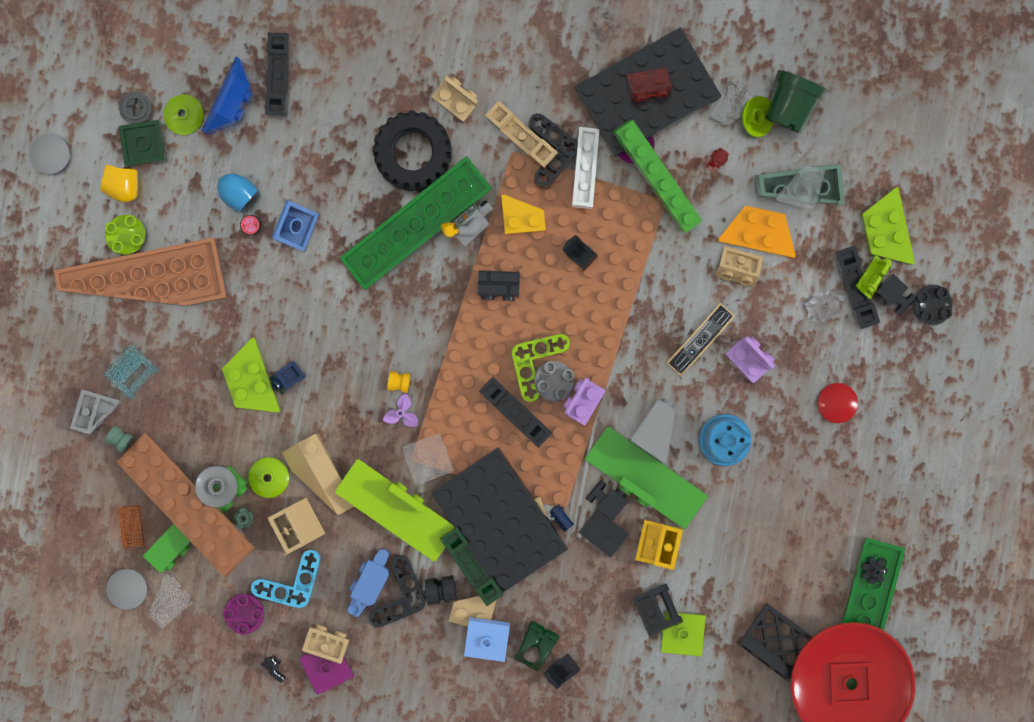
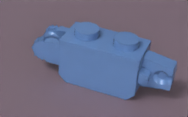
[347,548,390,617]

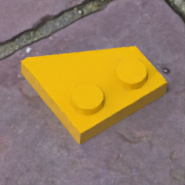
[501,195,546,235]

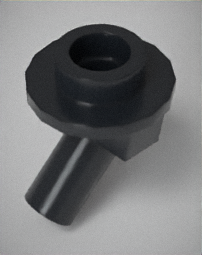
[261,656,285,683]

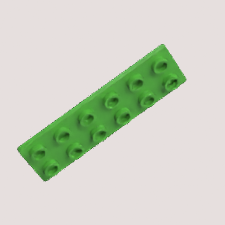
[585,426,708,529]

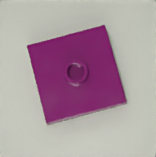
[299,653,354,695]

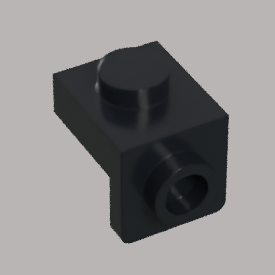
[562,235,598,271]
[544,653,581,689]

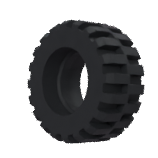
[373,111,452,192]

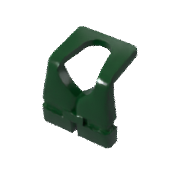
[514,621,560,671]

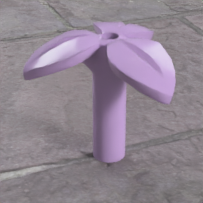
[383,393,418,428]

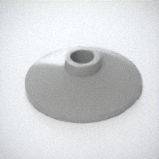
[195,466,237,508]

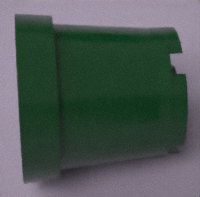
[764,70,827,134]

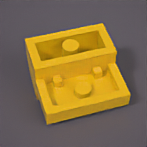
[635,520,684,570]

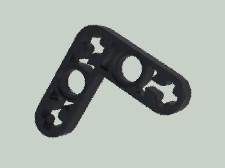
[528,113,578,189]
[369,555,426,627]

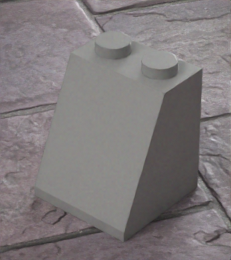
[628,398,676,464]

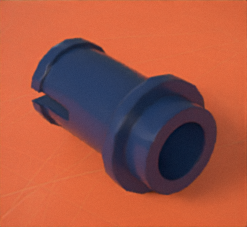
[549,504,574,531]

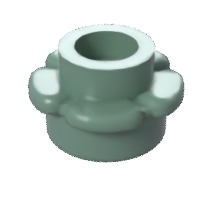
[233,508,254,528]

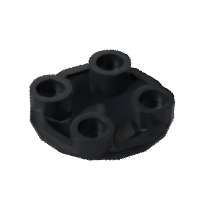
[914,285,953,325]

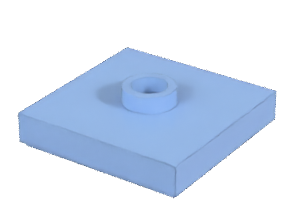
[464,617,510,662]

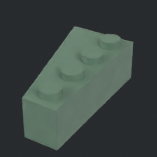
[755,164,845,205]

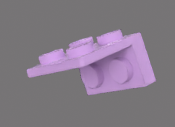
[725,336,775,384]
[563,377,606,426]

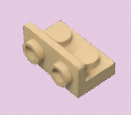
[432,76,479,123]
[716,246,764,287]
[302,624,350,664]

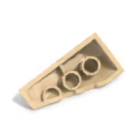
[282,433,354,515]

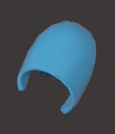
[217,173,258,212]

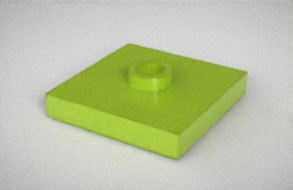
[660,611,706,657]

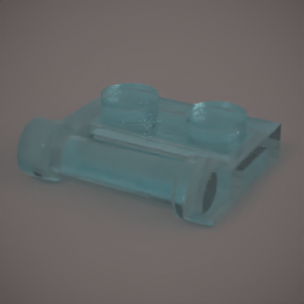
[104,344,160,399]

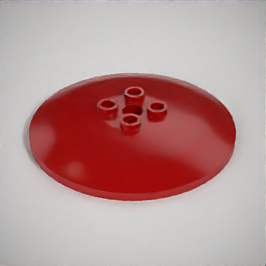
[791,622,916,722]

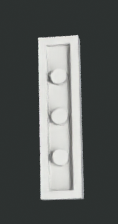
[572,127,599,209]

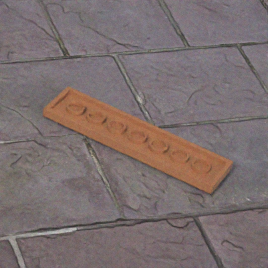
[117,433,255,577]

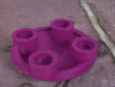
[223,593,264,635]

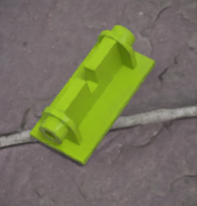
[856,255,892,299]

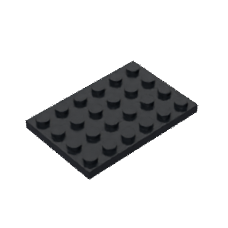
[575,27,721,157]
[431,447,568,593]

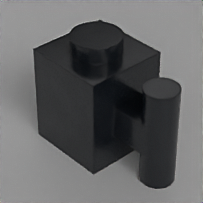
[874,274,917,316]
[585,480,628,521]

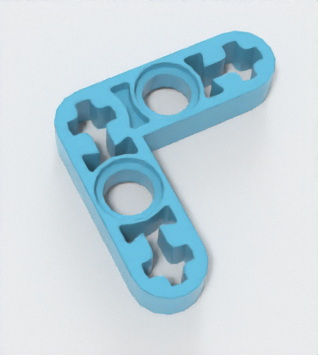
[251,549,321,608]

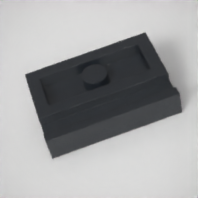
[578,509,629,558]

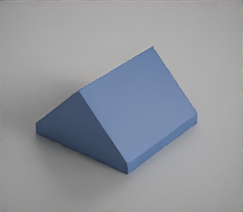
[272,200,319,252]

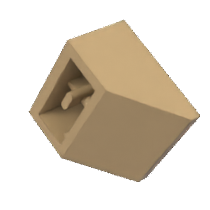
[268,498,326,554]

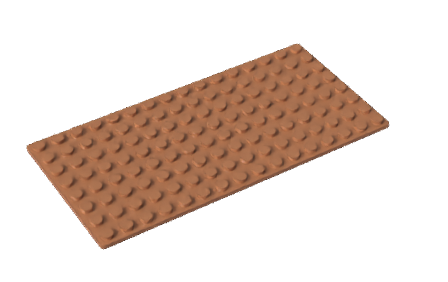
[412,152,664,510]

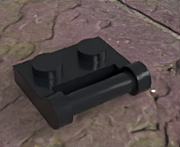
[633,584,684,636]

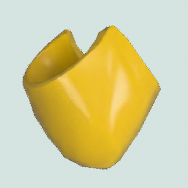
[100,164,138,203]

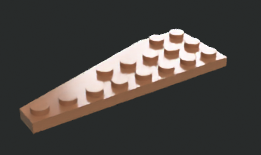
[53,237,227,306]

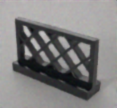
[737,603,812,684]

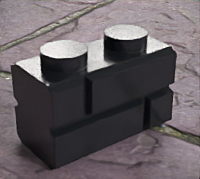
[478,270,520,301]

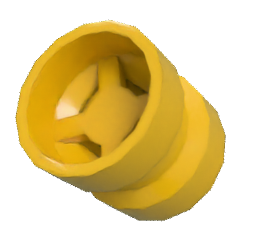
[387,370,411,394]

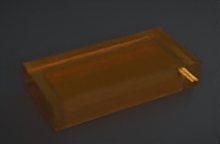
[118,505,145,549]

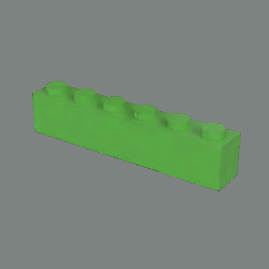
[612,120,702,233]
[143,466,249,573]

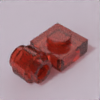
[705,147,729,171]

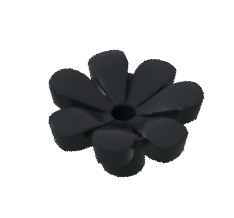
[861,557,888,584]

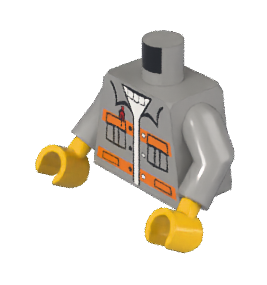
[441,200,494,246]

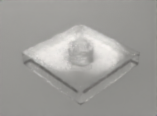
[402,433,454,486]

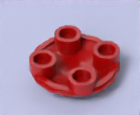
[817,383,858,423]

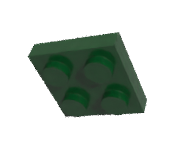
[118,120,166,167]

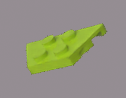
[861,187,915,265]
[222,338,281,413]

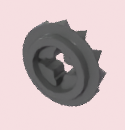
[119,92,152,124]

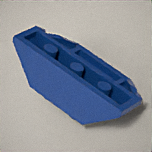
[201,56,253,135]

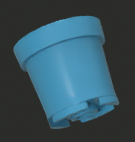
[698,414,751,466]

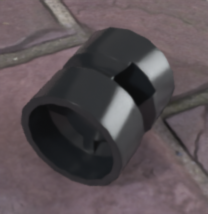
[425,575,457,606]

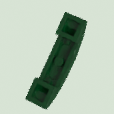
[440,527,504,606]

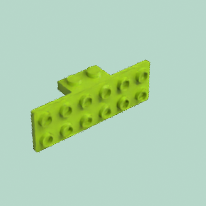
[335,459,455,562]

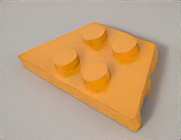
[718,205,796,258]

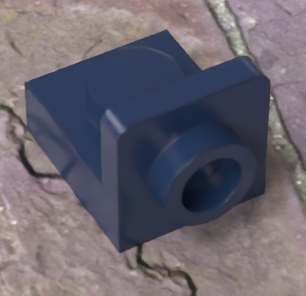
[270,360,306,395]

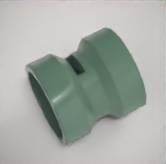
[104,425,133,453]

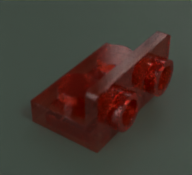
[627,67,672,101]

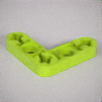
[512,334,570,402]

